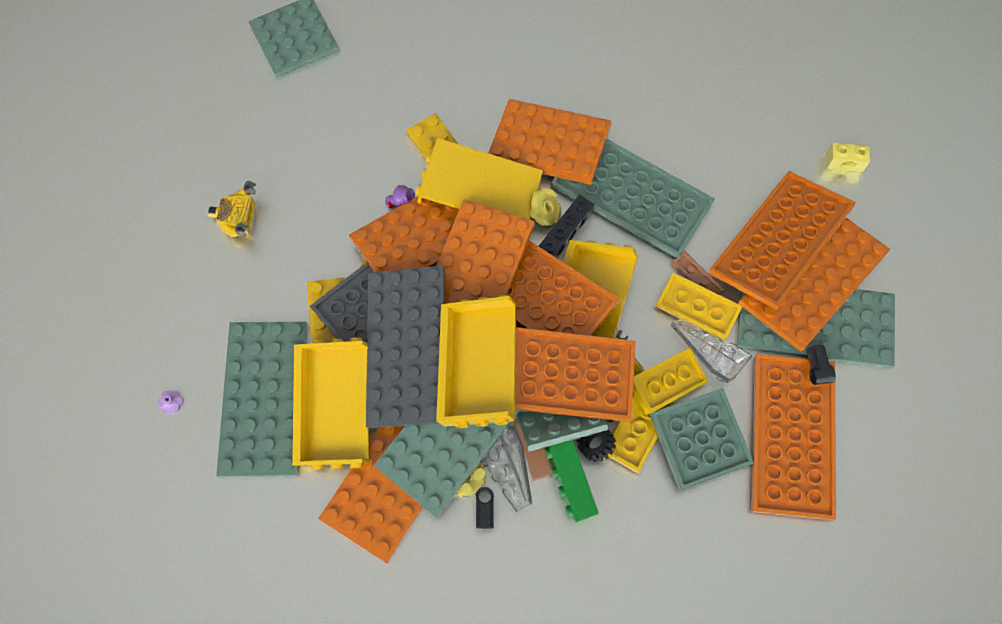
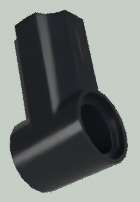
[806,344,836,385]
[476,487,494,529]

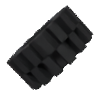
[576,429,616,463]

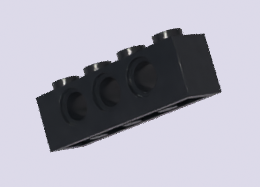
[539,194,595,259]

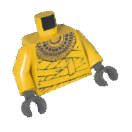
[208,181,256,237]

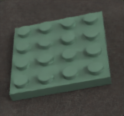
[248,0,340,78]
[649,388,754,491]
[516,410,608,452]

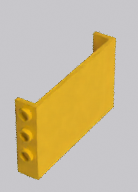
[415,138,543,220]
[563,240,638,339]
[436,295,516,428]
[292,338,369,469]

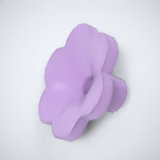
[158,390,183,414]

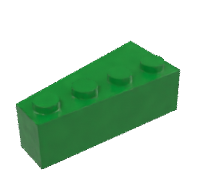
[544,440,599,522]

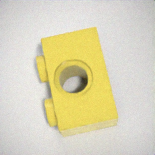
[826,143,870,172]

